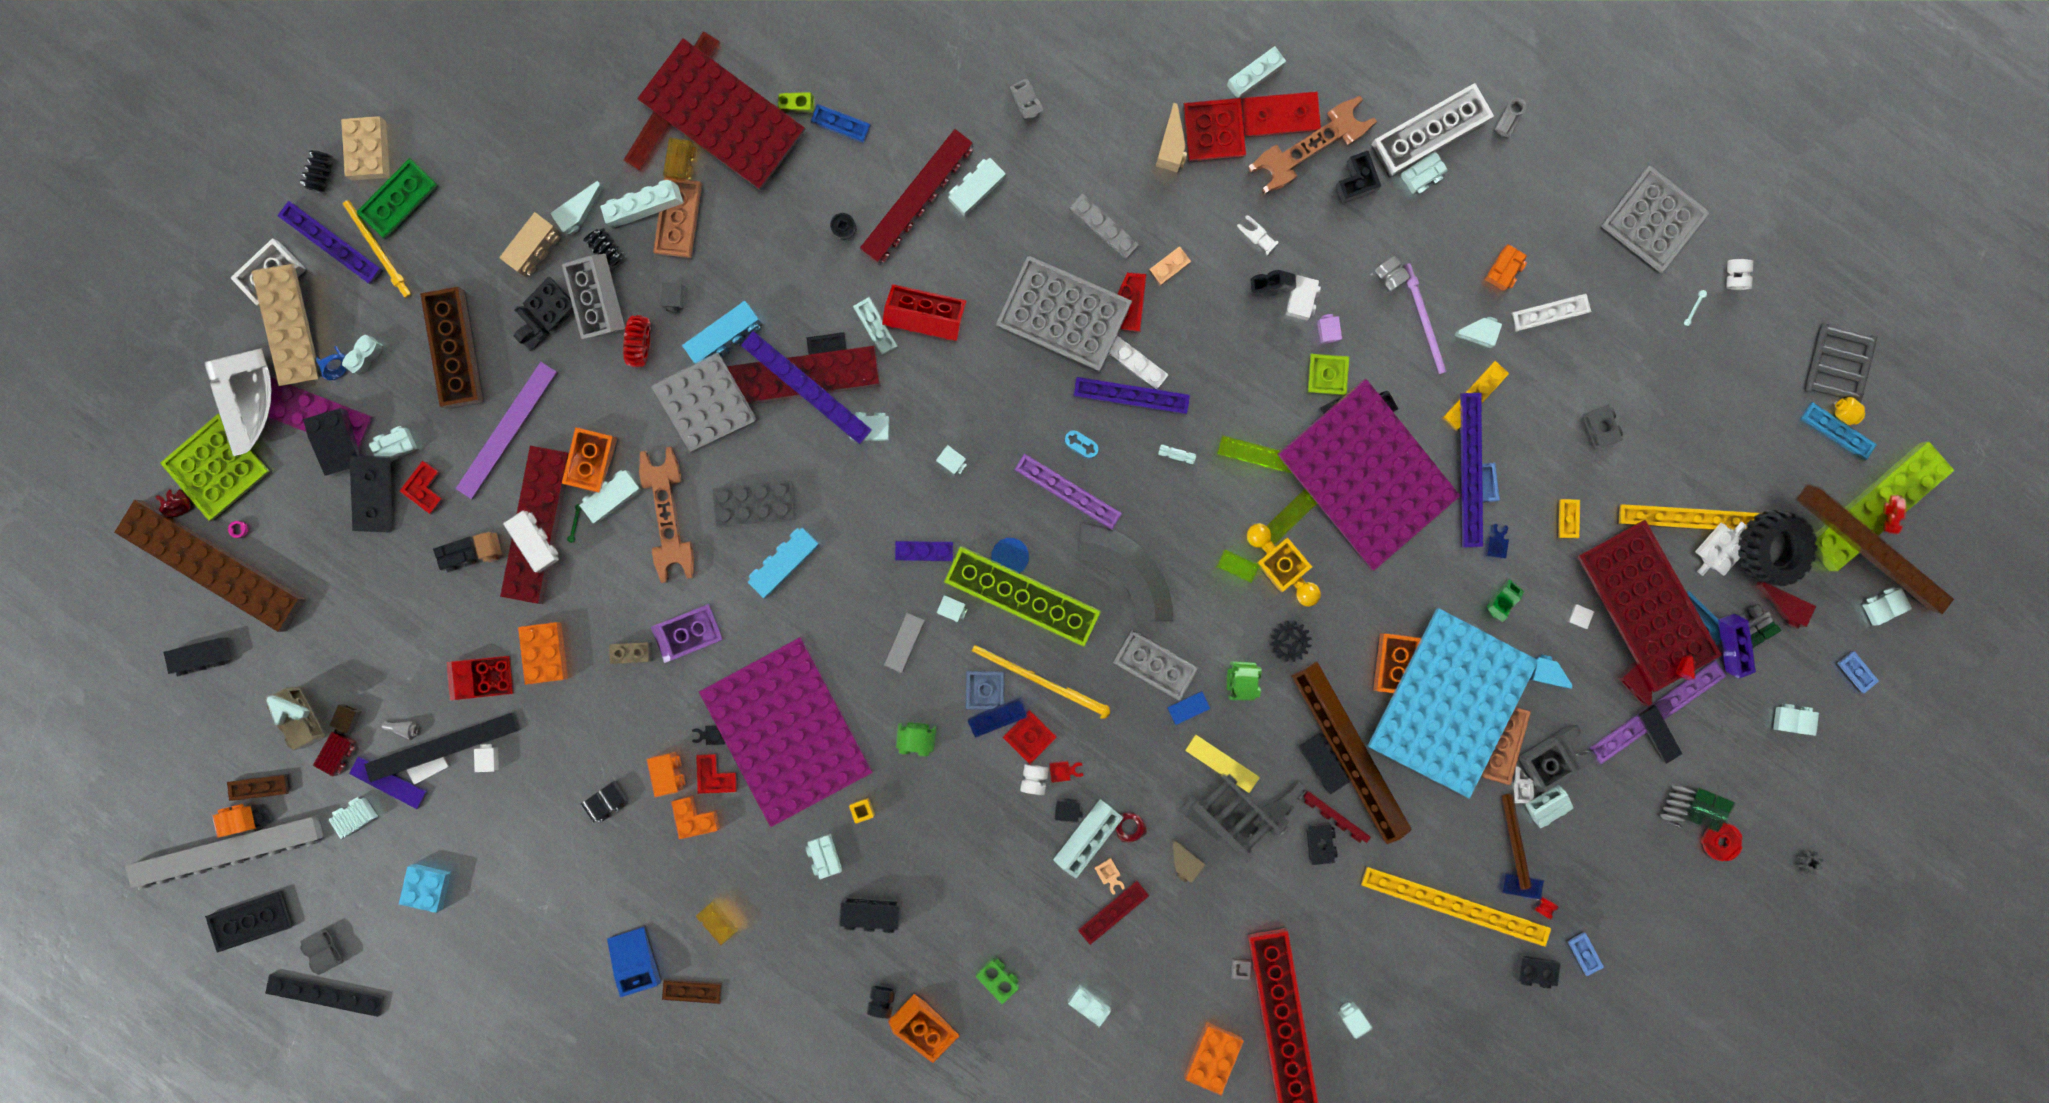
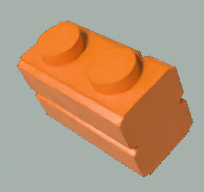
[1485,244,1527,291]

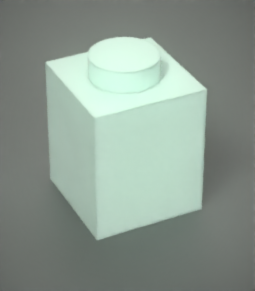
[936,445,967,475]
[937,595,968,622]

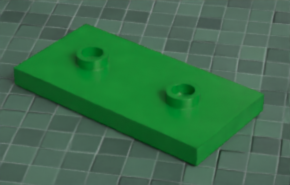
[356,158,438,239]

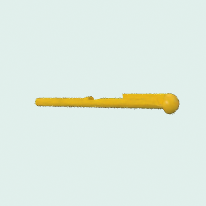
[972,645,1110,719]

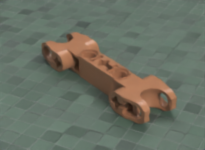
[1248,96,1377,194]
[639,447,695,583]

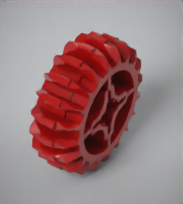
[623,315,651,367]

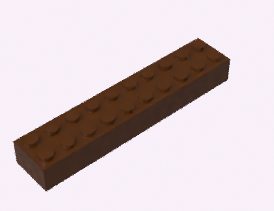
[114,500,305,632]

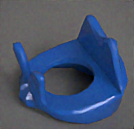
[316,346,347,381]

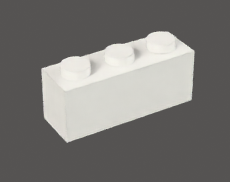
[503,511,559,573]

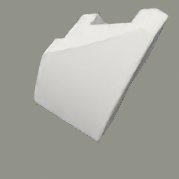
[1513,767,1534,804]

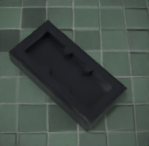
[806,332,847,355]

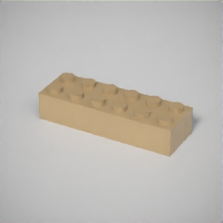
[251,263,321,386]

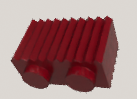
[313,731,356,777]

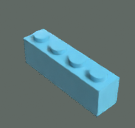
[748,528,820,599]

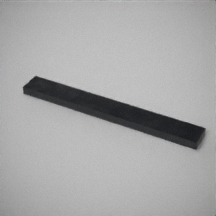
[364,713,519,782]

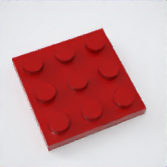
[1183,98,1246,161]

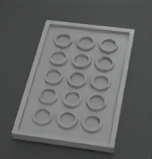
[996,256,1132,372]

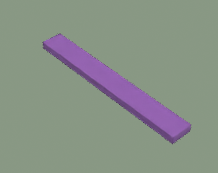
[455,362,558,499]
[1589,660,1727,764]

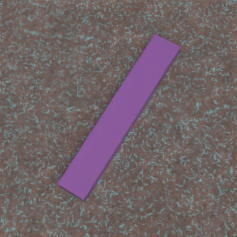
[1014,453,1122,530]

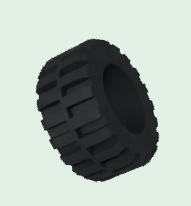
[1738,510,1818,586]

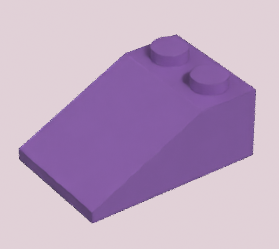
[651,604,723,663]

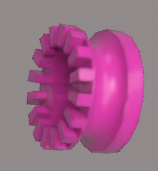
[228,521,248,538]

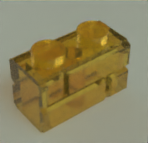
[663,138,696,180]
[696,901,738,945]

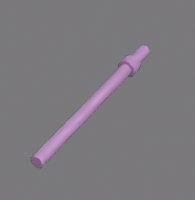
[1403,263,1447,374]

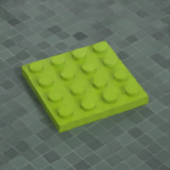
[160,413,270,521]

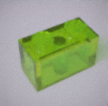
[1215,549,1260,583]

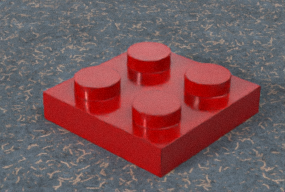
[1003,710,1057,764]

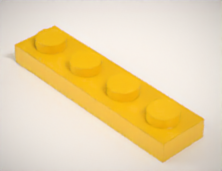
[1442,361,1509,430]

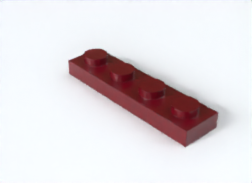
[1303,790,1371,843]
[1078,880,1149,945]

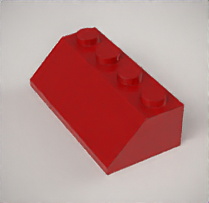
[882,284,967,341]

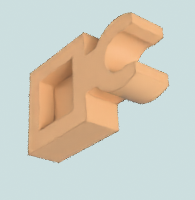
[1094,858,1124,895]

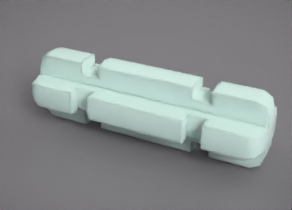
[1159,445,1196,464]

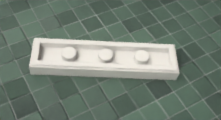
[1511,294,1591,332]

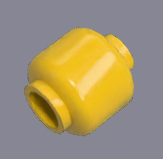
[1835,397,1865,425]

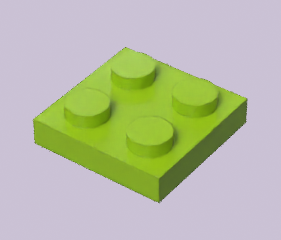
[1307,354,1349,395]

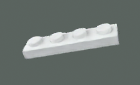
[1109,336,1168,390]

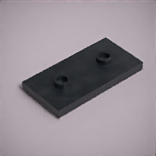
[349,455,393,533]
[205,891,292,953]

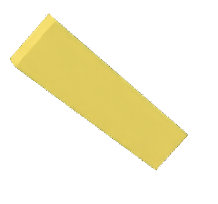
[1185,734,1260,793]

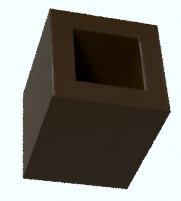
[329,704,362,735]

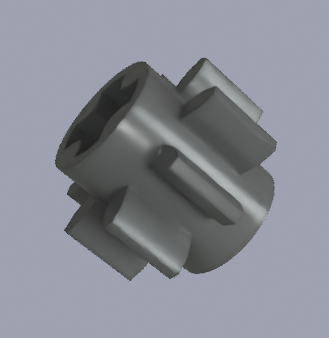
[1797,850,1823,875]

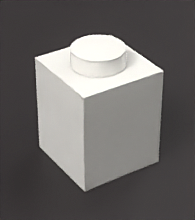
[474,744,499,772]

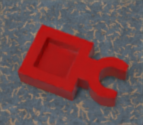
[1049,761,1083,783]

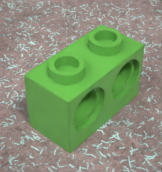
[976,957,1019,1004]

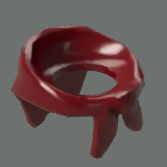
[155,489,191,517]
[1116,812,1147,843]

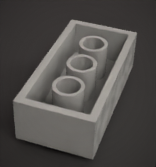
[562,254,625,339]

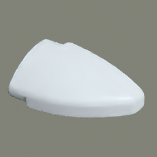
[205,348,271,456]

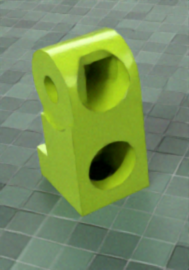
[778,92,815,114]

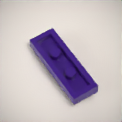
[895,541,953,561]

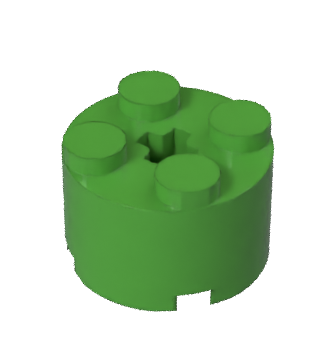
[1227,661,1262,701]
[896,722,936,756]

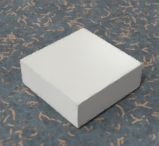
[1568,604,1594,629]

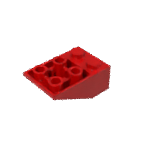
[446,656,513,700]

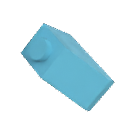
[1529,655,1572,689]

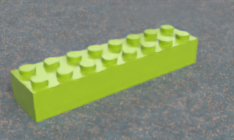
[1815,441,1954,571]
[944,546,1101,647]

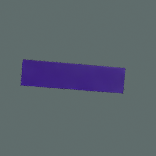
[349,756,427,809]

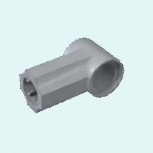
[1494,98,1527,138]

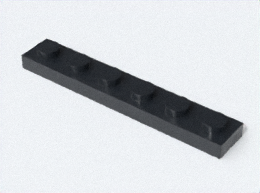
[265,974,384,1017]

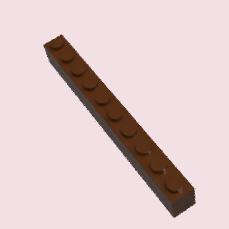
[1795,484,1954,615]
[1292,661,1412,845]

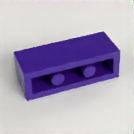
[1718,614,1756,679]

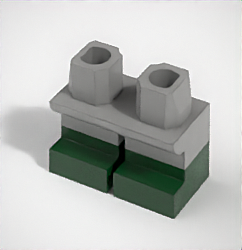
[1738,604,1782,648]

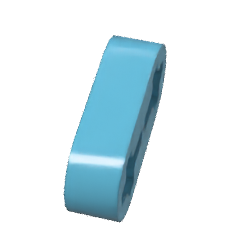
[1065,431,1098,458]

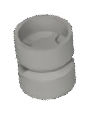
[1374,255,1410,292]

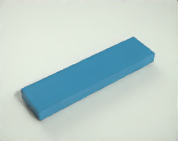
[1800,402,1877,461]

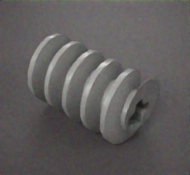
[1660,785,1697,828]

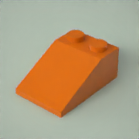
[562,427,617,493]
[888,994,959,1063]

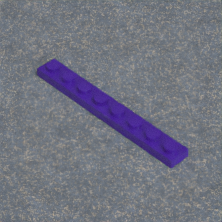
[741,331,872,444]
[1460,393,1483,547]

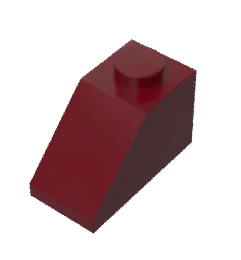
[1617,662,1652,706]

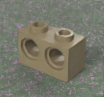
[609,642,652,664]

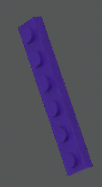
[277,201,382,285]
[1074,377,1190,414]

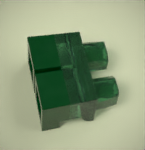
[1691,788,1736,832]

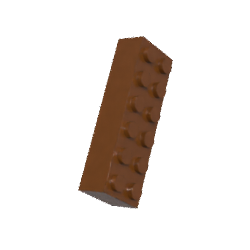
[420,287,483,409]

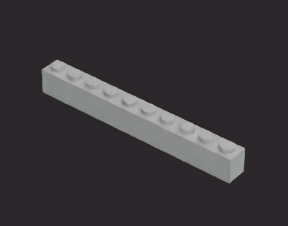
[125,815,324,890]

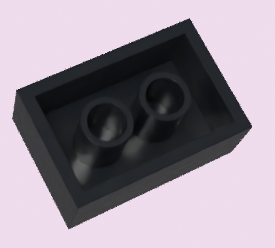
[839,898,902,933]

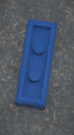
[810,104,871,143]

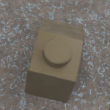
[1172,839,1205,883]

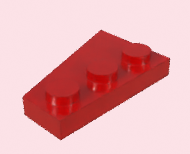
[1117,273,1147,332]

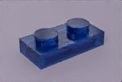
[1501,873,1544,900]

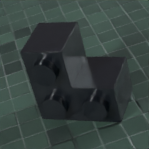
[1336,150,1381,203]

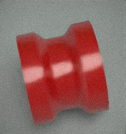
[1534,897,1559,920]

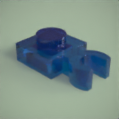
[1486,524,1509,559]

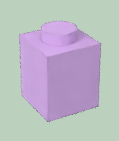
[1317,314,1342,344]

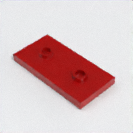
[1241,91,1321,137]

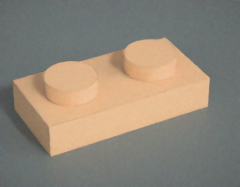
[1149,246,1191,285]

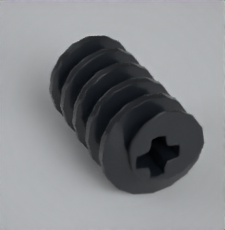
[299,150,333,193]
[583,228,624,270]

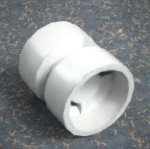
[1726,259,1753,290]
[1020,764,1049,795]

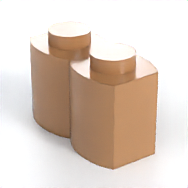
[472,532,503,563]

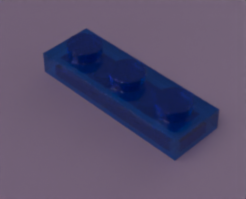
[967,698,1028,738]

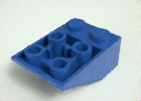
[607,927,661,998]

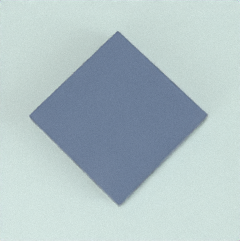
[966,671,1005,710]

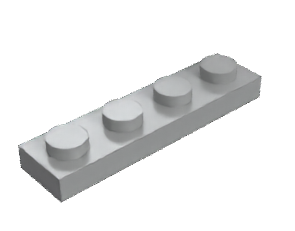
[1070,193,1139,259]

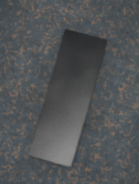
[1638,705,1683,764]

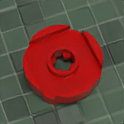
[1883,495,1906,534]
[1701,822,1743,861]

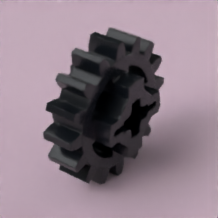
[1269,621,1312,662]

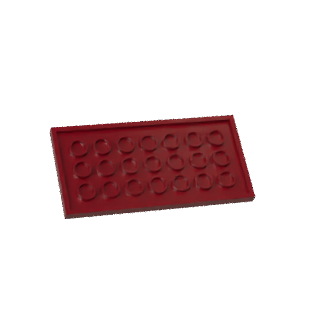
[637,38,806,190]
[1577,520,1722,692]

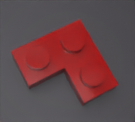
[399,460,443,514]
[696,754,737,794]

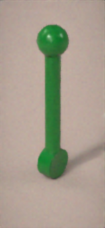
[567,504,582,543]

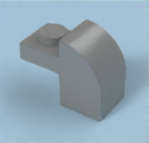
[1010,79,1044,119]

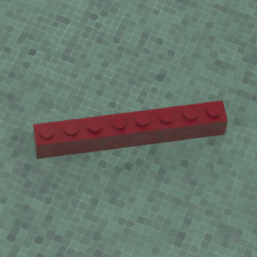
[860,129,974,265]

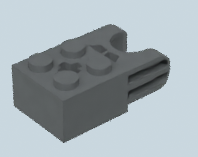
[1518,725,1596,793]

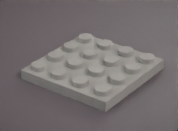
[1601,165,1710,273]
[651,352,757,452]

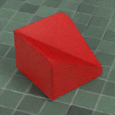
[1676,655,1696,680]

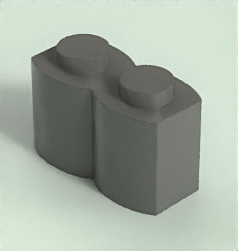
[300,928,343,975]

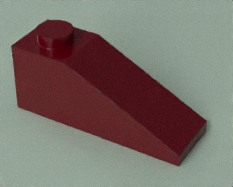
[1756,582,1816,629]

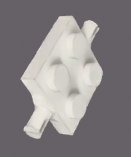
[1695,522,1747,576]

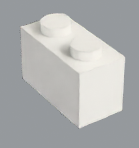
[1285,275,1321,320]

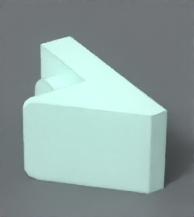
[267,696,311,725]

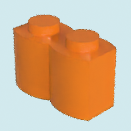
[212,804,256,838]

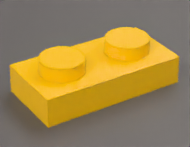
[1558,499,1580,538]

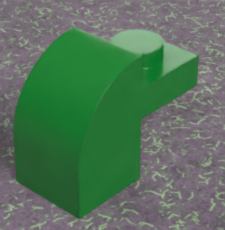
[1486,579,1524,622]

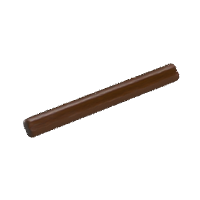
[1502,794,1531,890]

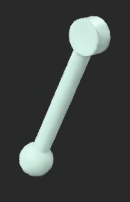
[1684,290,1707,326]

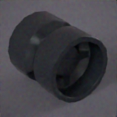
[830,213,857,242]
[866,986,896,1019]

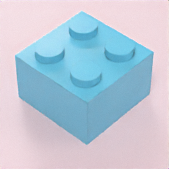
[399,864,451,913]

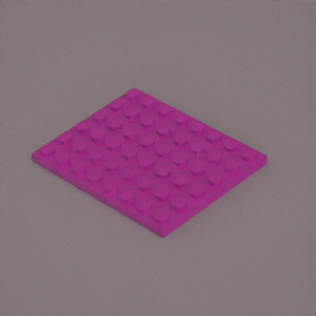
[1277,379,1460,571]
[699,637,873,828]

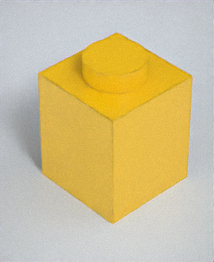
[849,797,875,824]

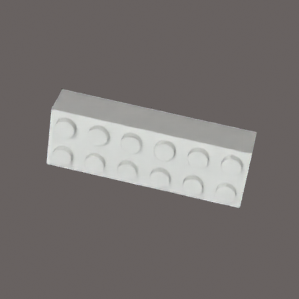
[1371,83,1494,177]

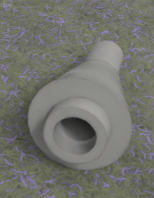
[382,721,418,740]

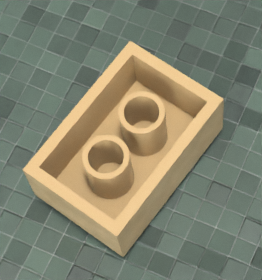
[341,116,390,181]
[499,212,561,278]

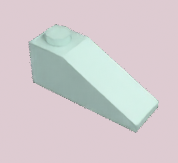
[550,181,603,235]

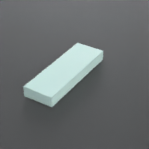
[853,297,898,356]

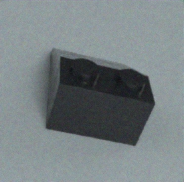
[303,408,360,476]

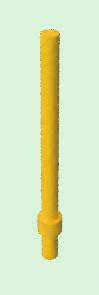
[343,200,411,299]

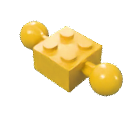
[1247,523,1321,607]

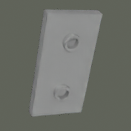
[1113,630,1198,701]

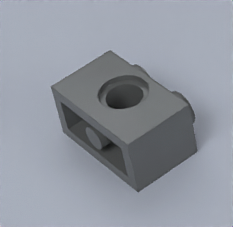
[1583,404,1623,450]

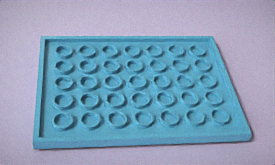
[1368,608,1539,799]

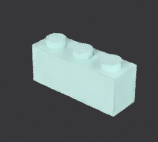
[1227,46,1286,98]
[948,158,1006,217]
[579,470,643,524]

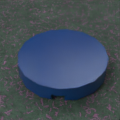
[991,538,1029,573]

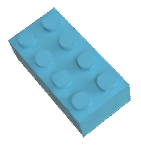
[682,301,763,363]

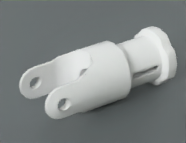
[1237,215,1279,256]

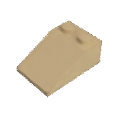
[1156,103,1187,172]

